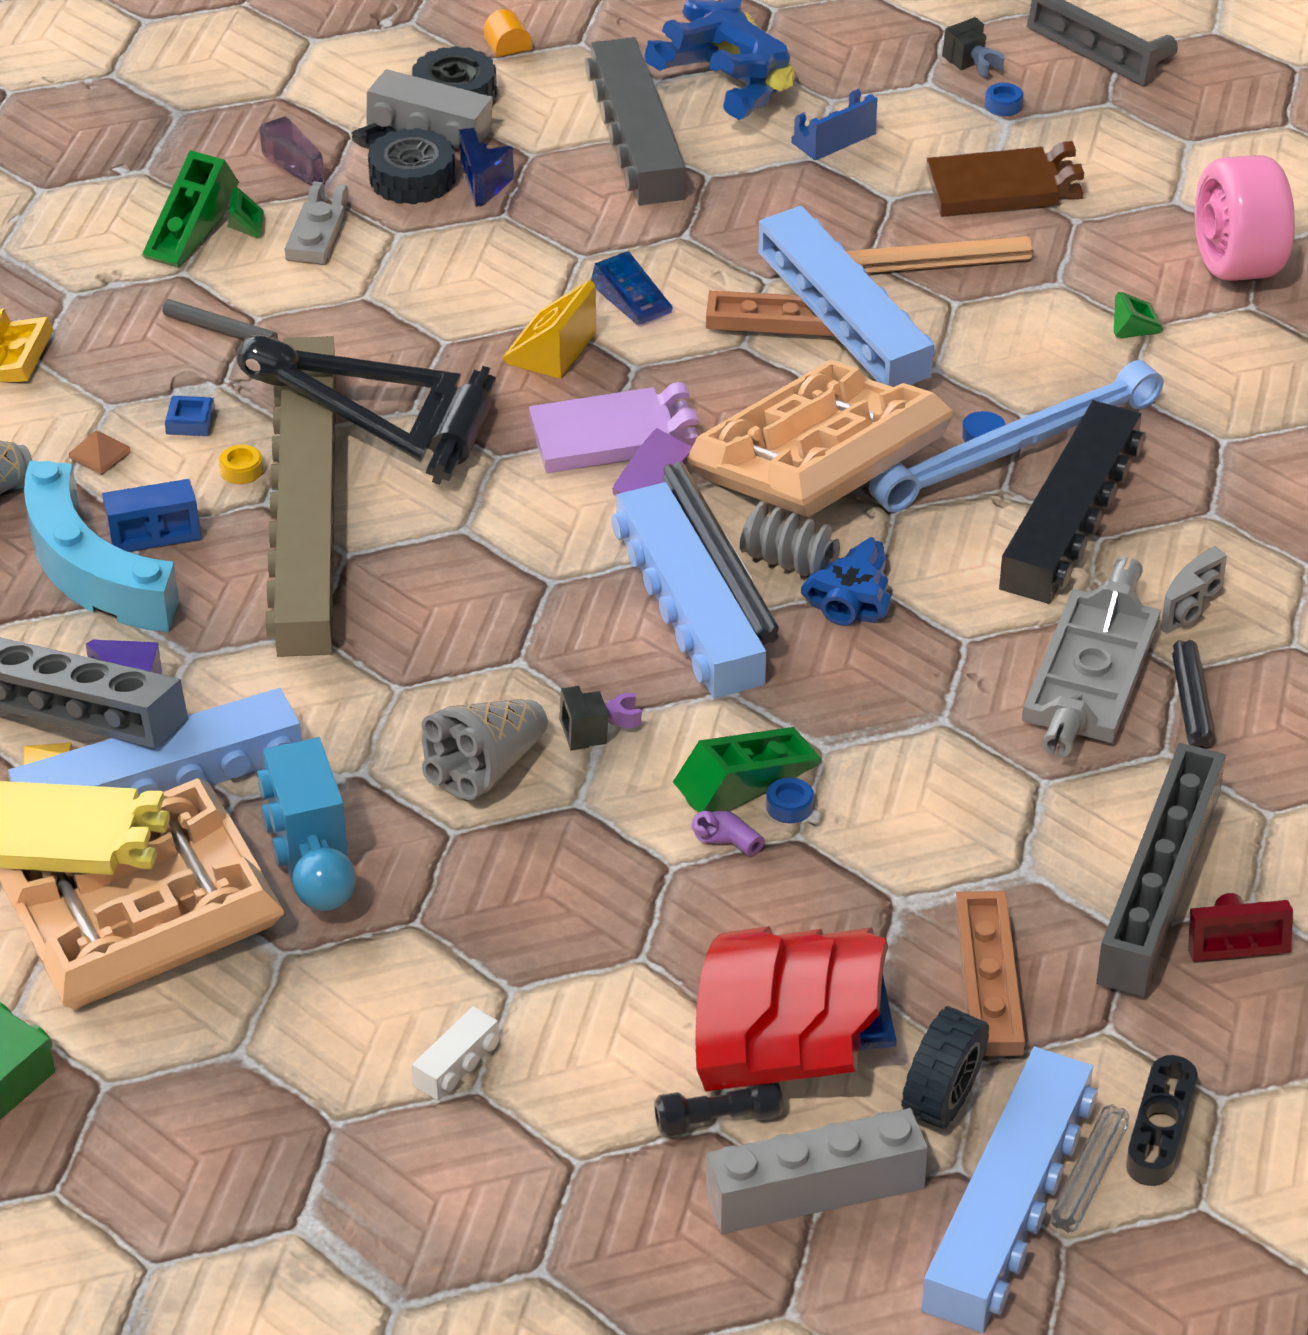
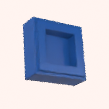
[165,396,215,436]

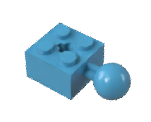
[257,737,356,911]

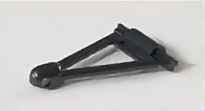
[236,335,496,485]

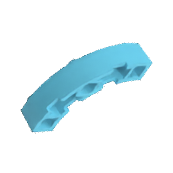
[24,460,179,632]

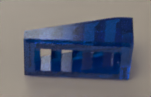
[591,251,673,325]

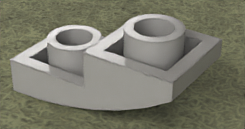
[1161,546,1227,634]

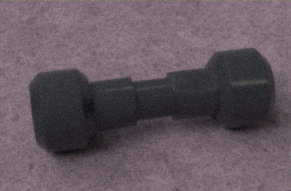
[654,1082,783,1137]

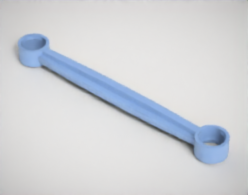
[869,360,1164,512]

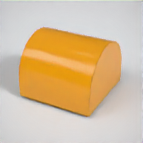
[484,9,532,57]

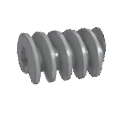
[739,501,840,576]

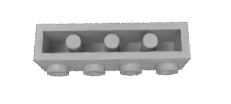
[706,1108,928,1234]

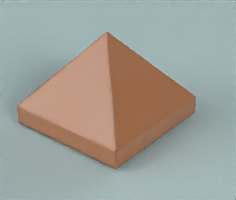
[69,430,131,474]

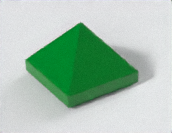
[227,187,264,238]

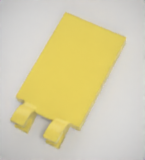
[0,781,171,875]

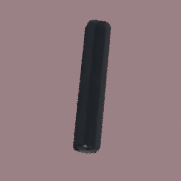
[1172,640,1214,748]

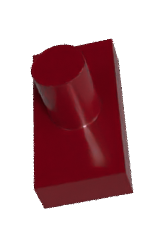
[1188,893,1294,961]

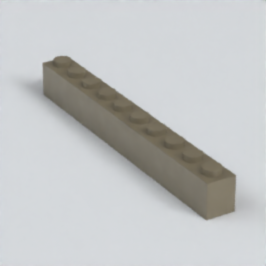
[266,336,336,657]

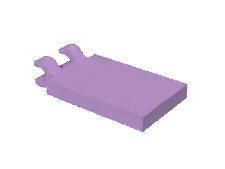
[529,382,699,473]

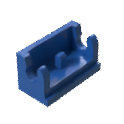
[791,88,878,161]
[102,478,201,552]

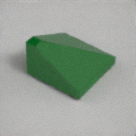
[1114,292,1163,338]

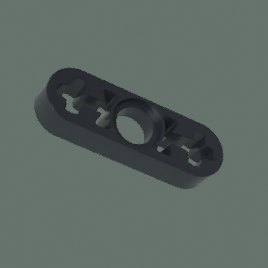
[1126,1055,1198,1186]

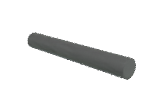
[162,299,278,340]

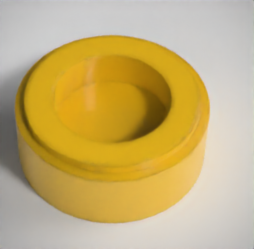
[219,444,263,484]

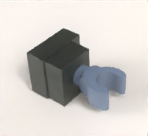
[942,17,1005,77]

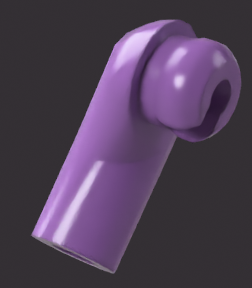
[691,811,765,857]

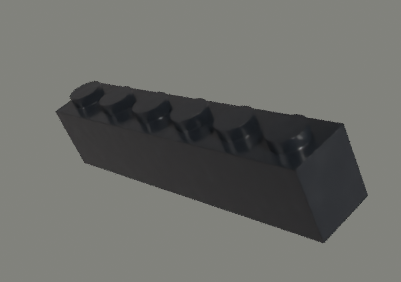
[999,400,1145,604]

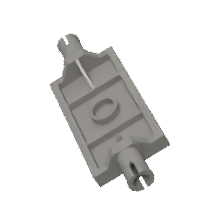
[1022,557,1161,757]

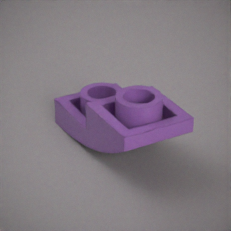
[612,428,693,496]

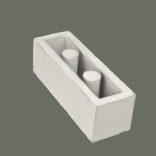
[412,1006,499,1100]

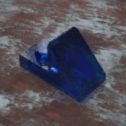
[459,128,514,207]

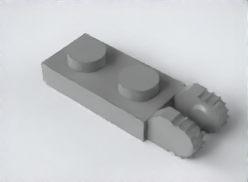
[284,182,349,265]

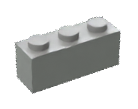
[366,69,493,153]

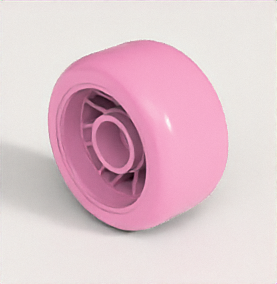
[1195,155,1295,281]

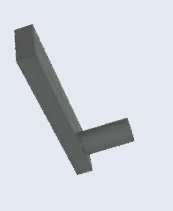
[1027,0,1178,86]

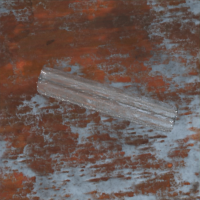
[1050,1104,1130,1233]

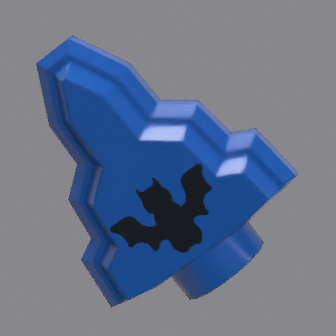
[801,537,892,626]

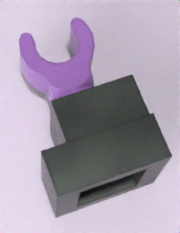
[559,686,642,751]

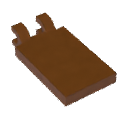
[926,141,1084,217]

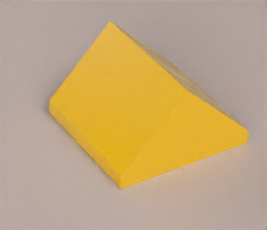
[502,279,596,379]

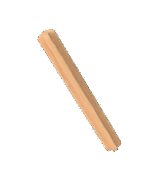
[845,236,1033,274]

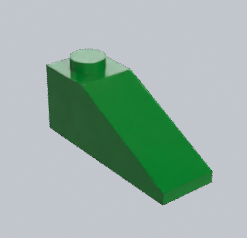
[142,150,239,268]
[673,727,822,813]

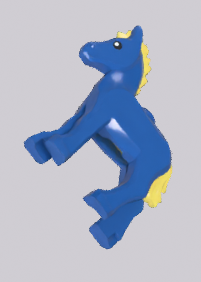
[644,0,795,120]

